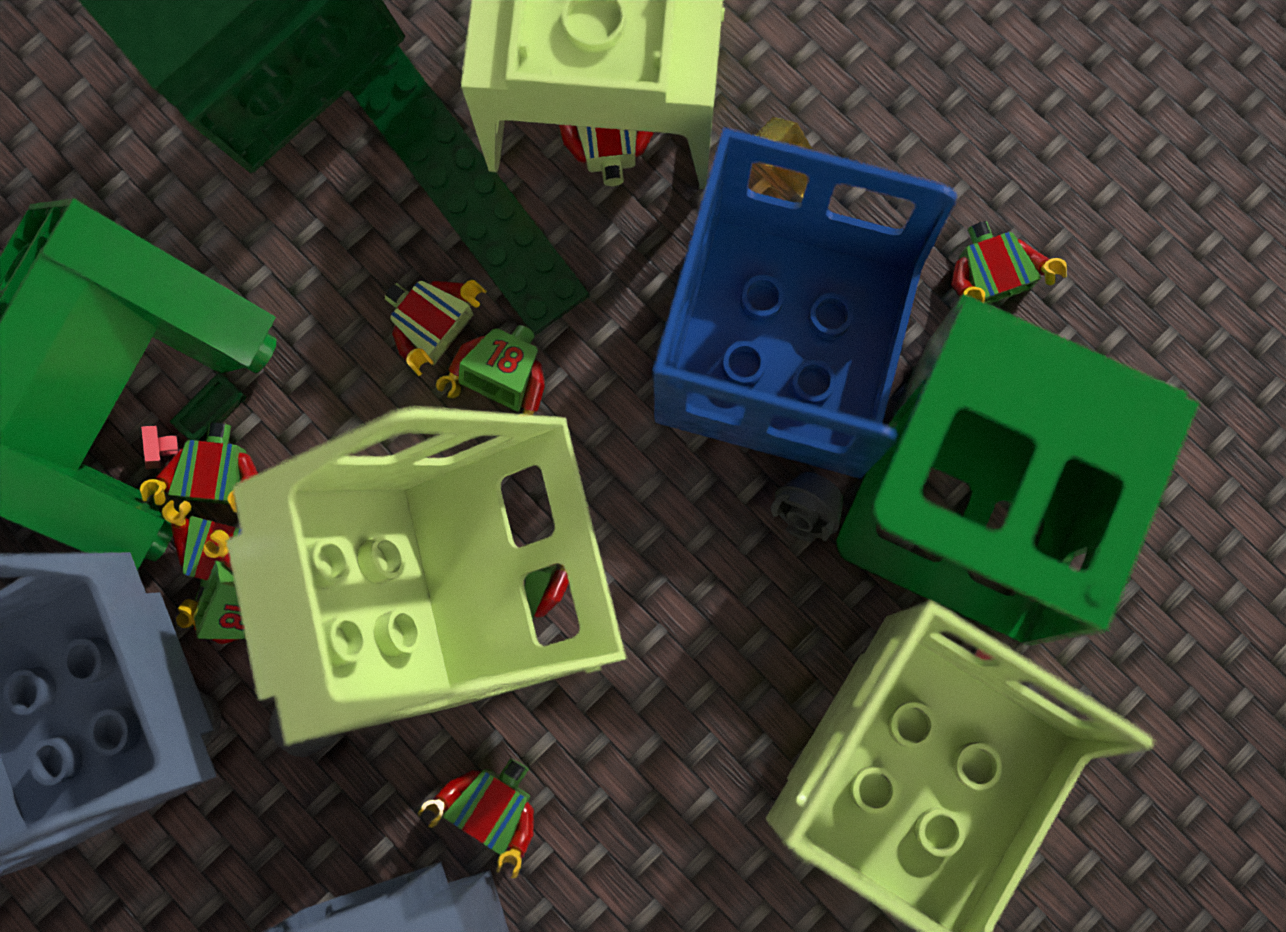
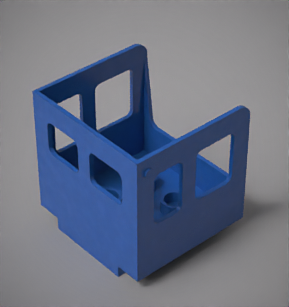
[654,128,957,479]

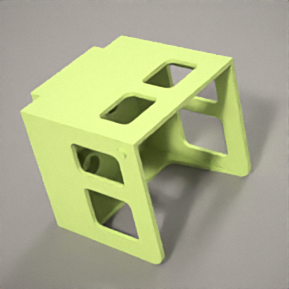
[461,0,725,189]
[227,408,626,745]
[766,601,1154,932]

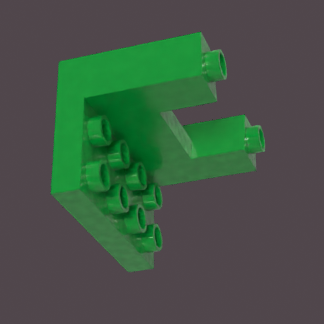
[0,198,277,570]

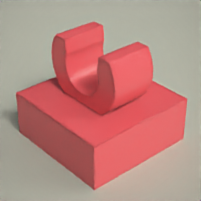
[141,426,178,469]

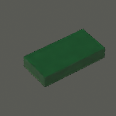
[169,372,247,441]

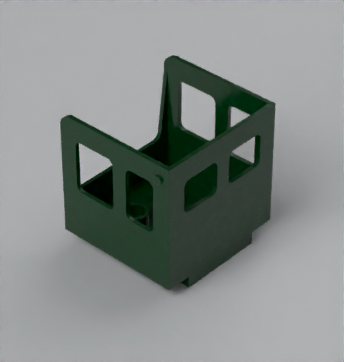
[78,0,406,174]

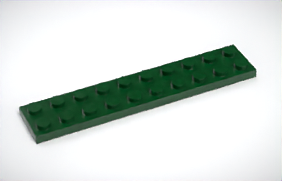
[348,46,590,336]

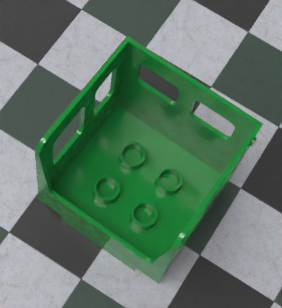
[836,294,1199,646]

